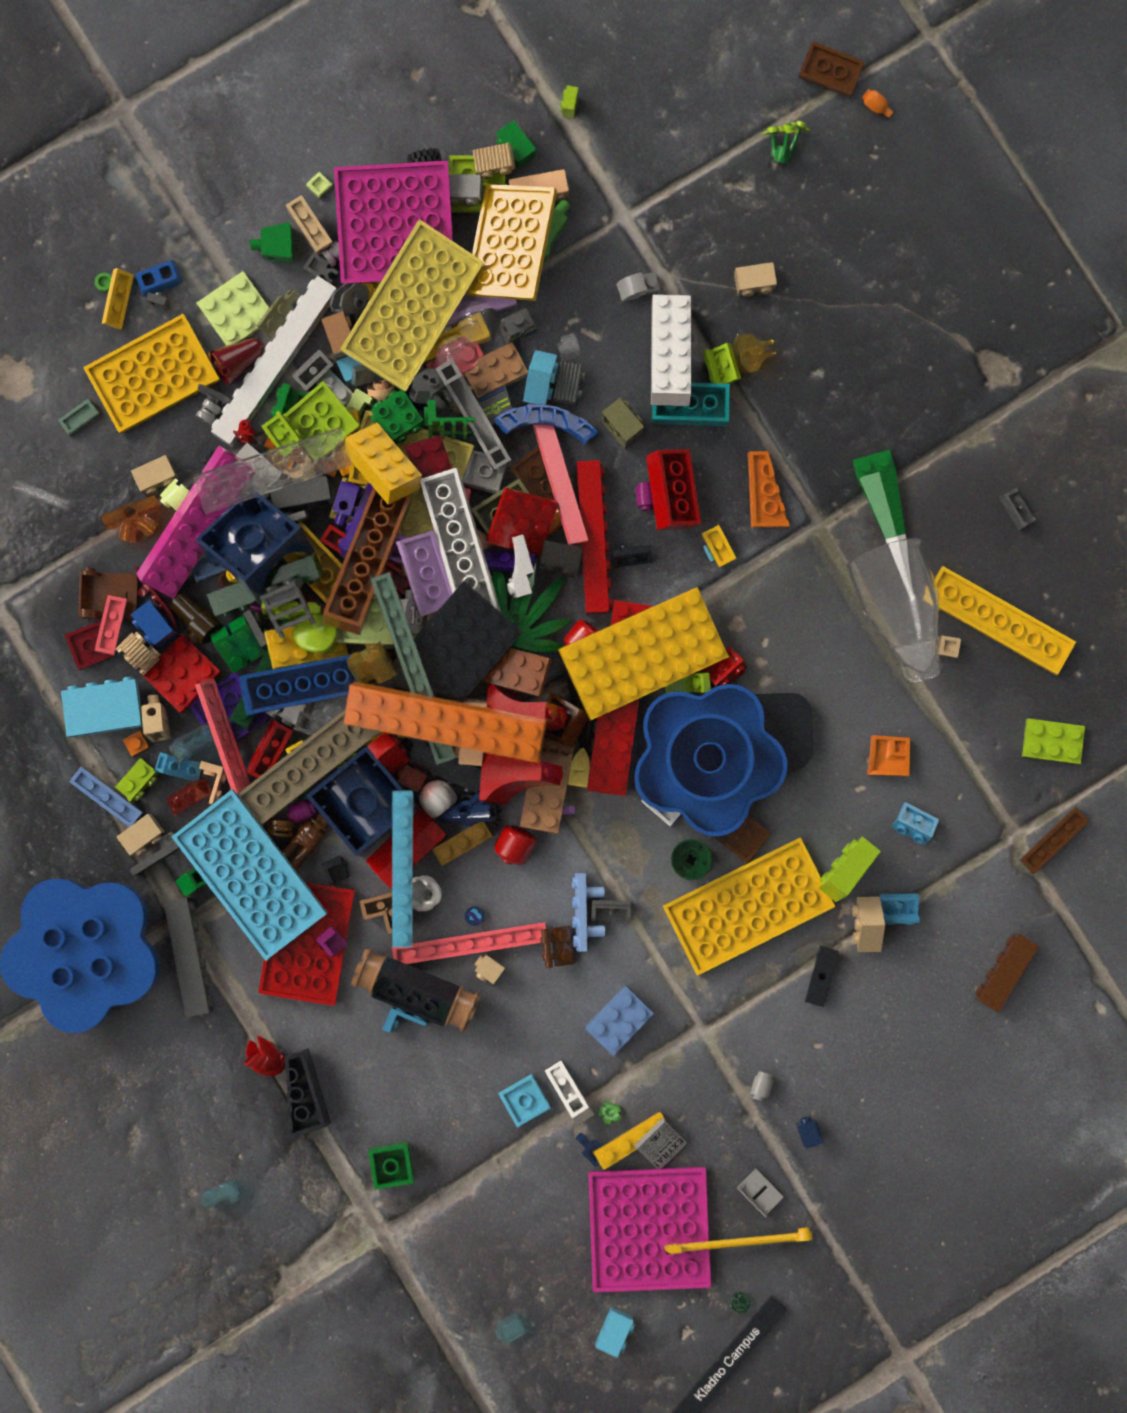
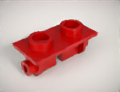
[233,420,258,445]

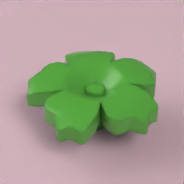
[598,1101,621,1125]

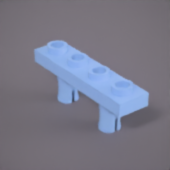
[572,873,605,952]

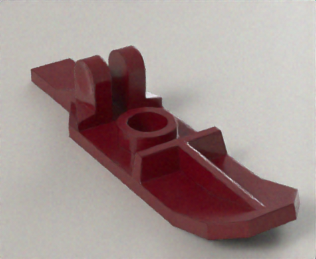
[134,566,181,630]

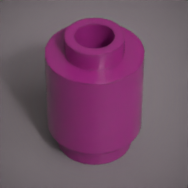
[636,482,654,511]
[286,799,317,823]

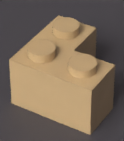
[852,897,885,952]

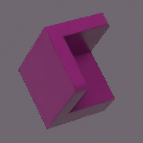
[316,926,347,957]

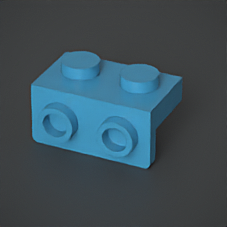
[879,894,920,925]

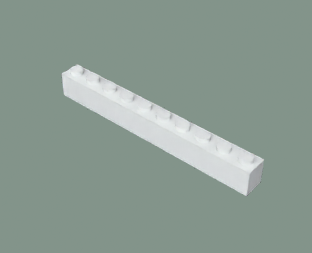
[211,276,337,448]

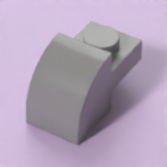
[617,272,661,301]

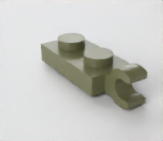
[256,290,300,338]

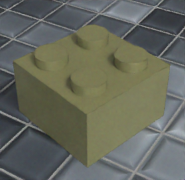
[601,398,644,449]

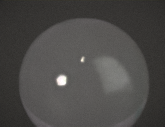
[457,301,500,344]
[436,335,479,377]

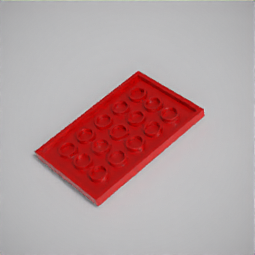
[258,882,355,1006]

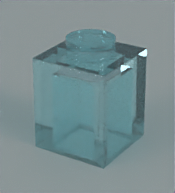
[494,1312,526,1345]

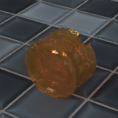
[266,820,294,837]

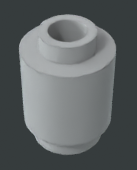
[750,1071,774,1102]

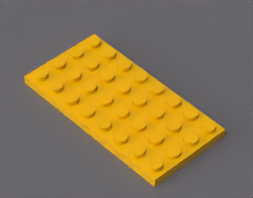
[558,587,729,720]
[662,837,835,976]

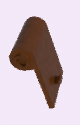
[78,568,139,619]

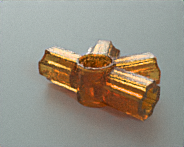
[101,495,162,543]

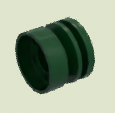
[671,839,712,880]

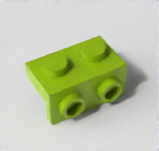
[703,343,741,384]
[261,411,303,458]

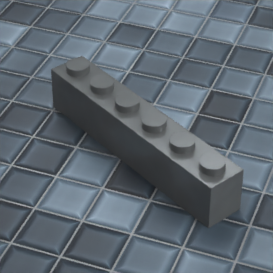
[164,897,214,1017]

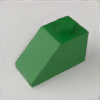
[175,868,208,898]

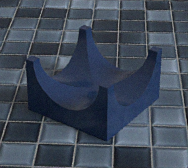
[195,487,315,604]

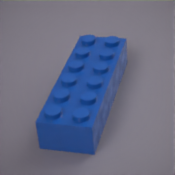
[239,654,362,716]

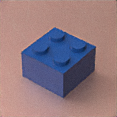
[131,601,180,649]

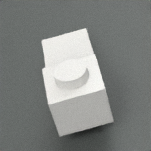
[507,535,534,598]

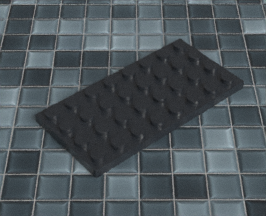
[374,581,523,750]

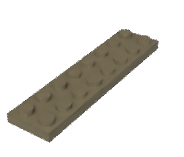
[237,709,381,826]

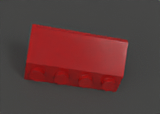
[365,807,447,889]

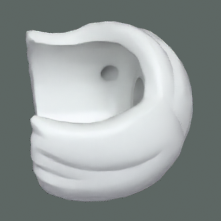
[419,780,458,818]
[412,876,442,912]

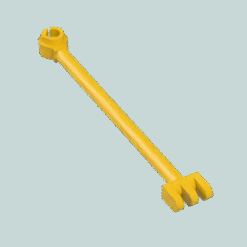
[664,1227,813,1254]

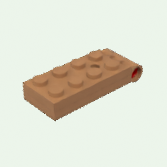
[520,737,575,835]

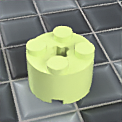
[160,478,189,513]

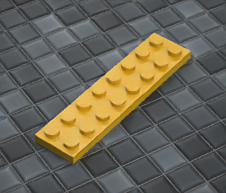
[923,566,1076,675]

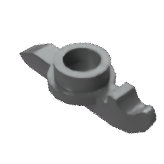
[198,384,231,405]

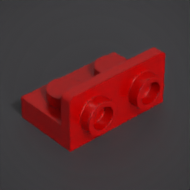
[701,646,747,687]

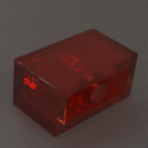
[396,765,429,793]

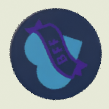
[465,906,484,926]

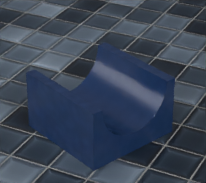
[307,746,420,857]

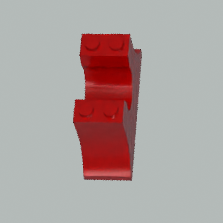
[479,684,567,805]

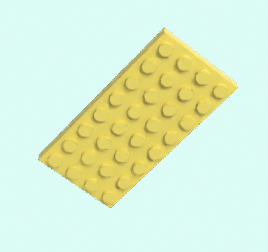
[340,219,484,392]

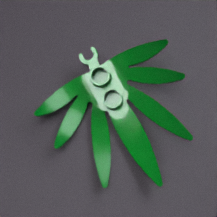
[493,555,570,652]

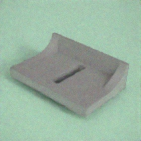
[737,1168,783,1218]

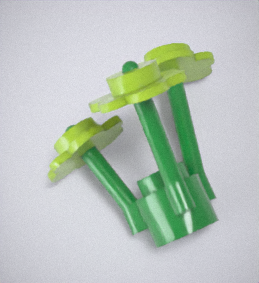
[762,121,810,163]

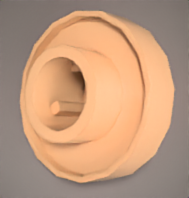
[367,380,395,402]

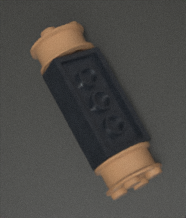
[351,948,481,1033]

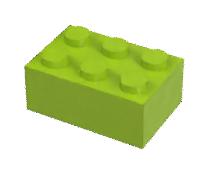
[818,836,881,902]

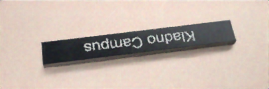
[671,1295,786,1413]

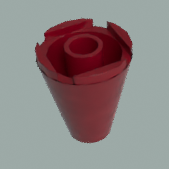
[208,338,264,385]

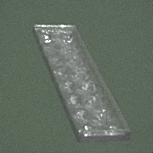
[193,427,351,514]

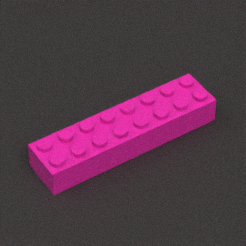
[137,446,256,599]

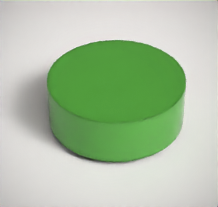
[95,273,112,293]

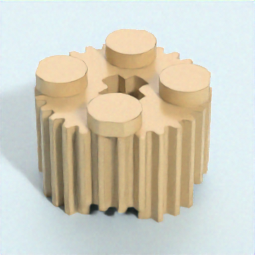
[115,632,160,676]

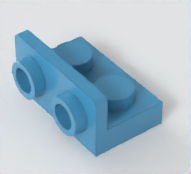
[891,802,939,845]

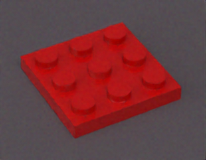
[486,487,559,556]
[142,634,222,714]

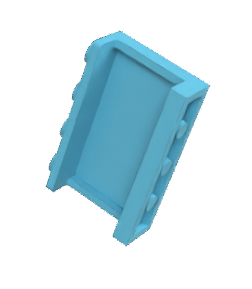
[61,677,143,738]

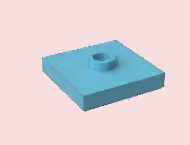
[498,1074,551,1128]

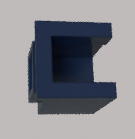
[796,1116,824,1149]

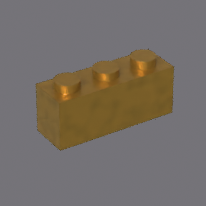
[432,822,493,866]

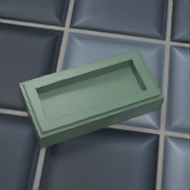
[58,398,101,437]

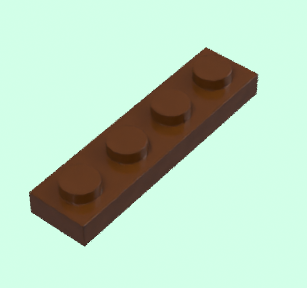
[1019,807,1089,874]

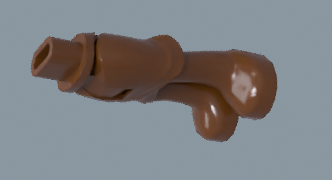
[281,813,330,875]

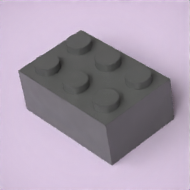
[269,474,334,514]

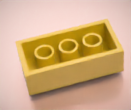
[344,423,422,505]

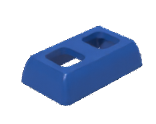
[135,260,183,297]

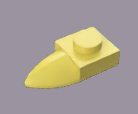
[568,748,590,788]

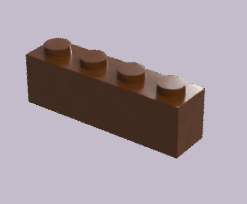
[975,933,1039,1013]

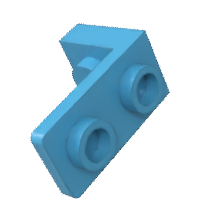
[155,752,202,782]
[382,1007,428,1033]

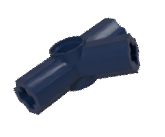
[439,791,497,826]

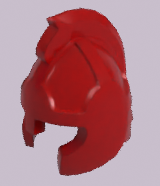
[244,1036,285,1076]

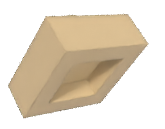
[938,635,961,658]

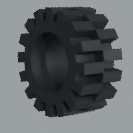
[407,148,442,163]

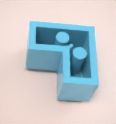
[523,350,559,405]

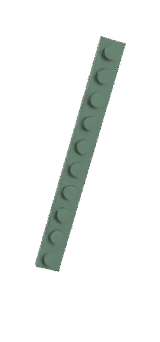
[371,572,455,764]

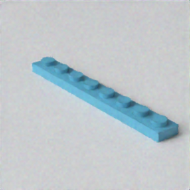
[392,791,413,947]

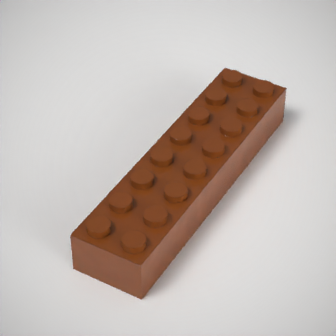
[323,488,412,636]

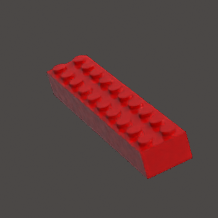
[587,600,652,797]

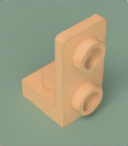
[199,761,227,805]

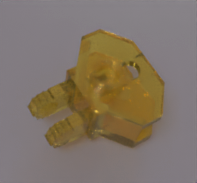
[732,333,776,373]

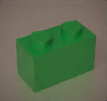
[495,120,536,169]

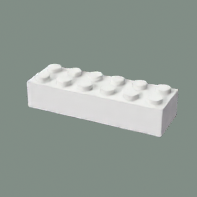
[651,295,691,406]

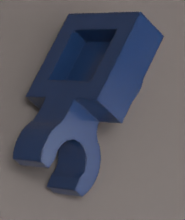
[575,1132,602,1167]

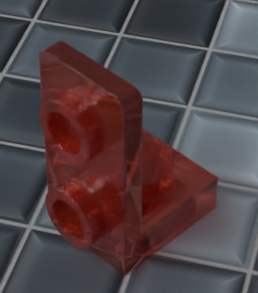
[166,778,212,815]

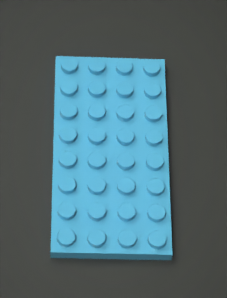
[172,789,328,961]

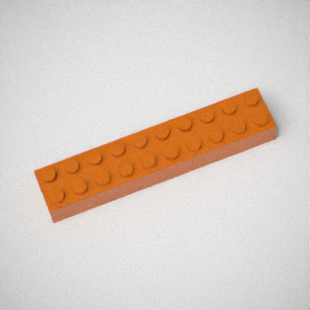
[344,682,547,762]

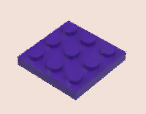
[190,672,269,745]

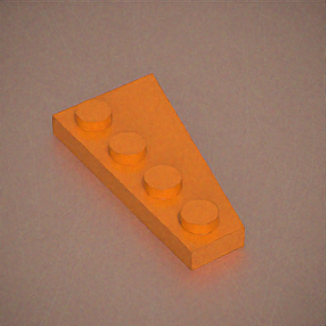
[748,451,790,528]

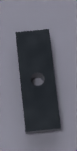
[804,945,839,1007]

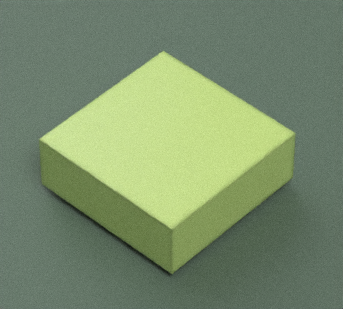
[306,171,333,199]

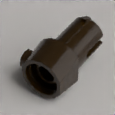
[170,592,222,644]

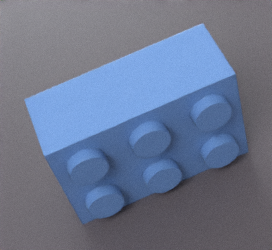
[585,985,654,1056]

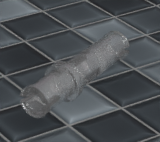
[13,479,71,512]

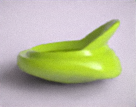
[293,614,338,654]

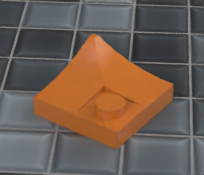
[867,735,910,777]

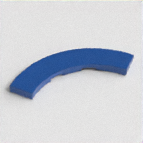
[494,404,599,446]

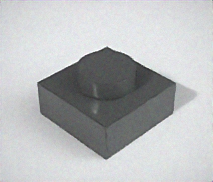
[146,292,170,310]

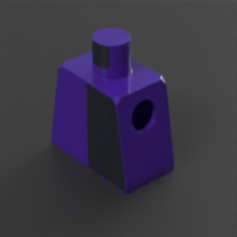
[332,481,365,526]

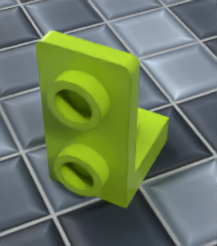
[665,672,711,694]

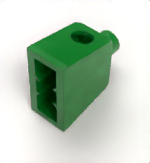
[250,222,294,263]

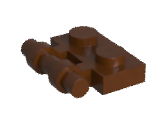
[540,925,575,968]

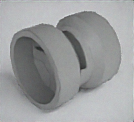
[321,241,340,268]
[195,399,221,425]

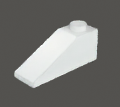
[545,1061,594,1125]

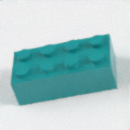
[651,383,730,427]

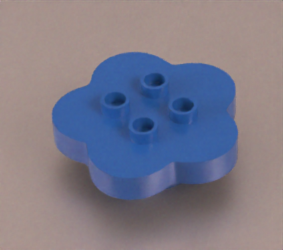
[634,684,787,836]
[0,879,160,1033]

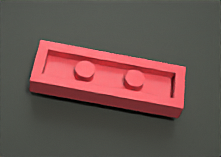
[94,595,128,656]

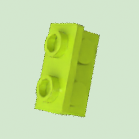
[115,758,159,802]

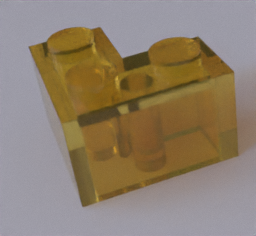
[346,641,396,684]

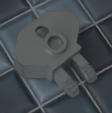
[329,283,369,326]
[409,368,453,411]

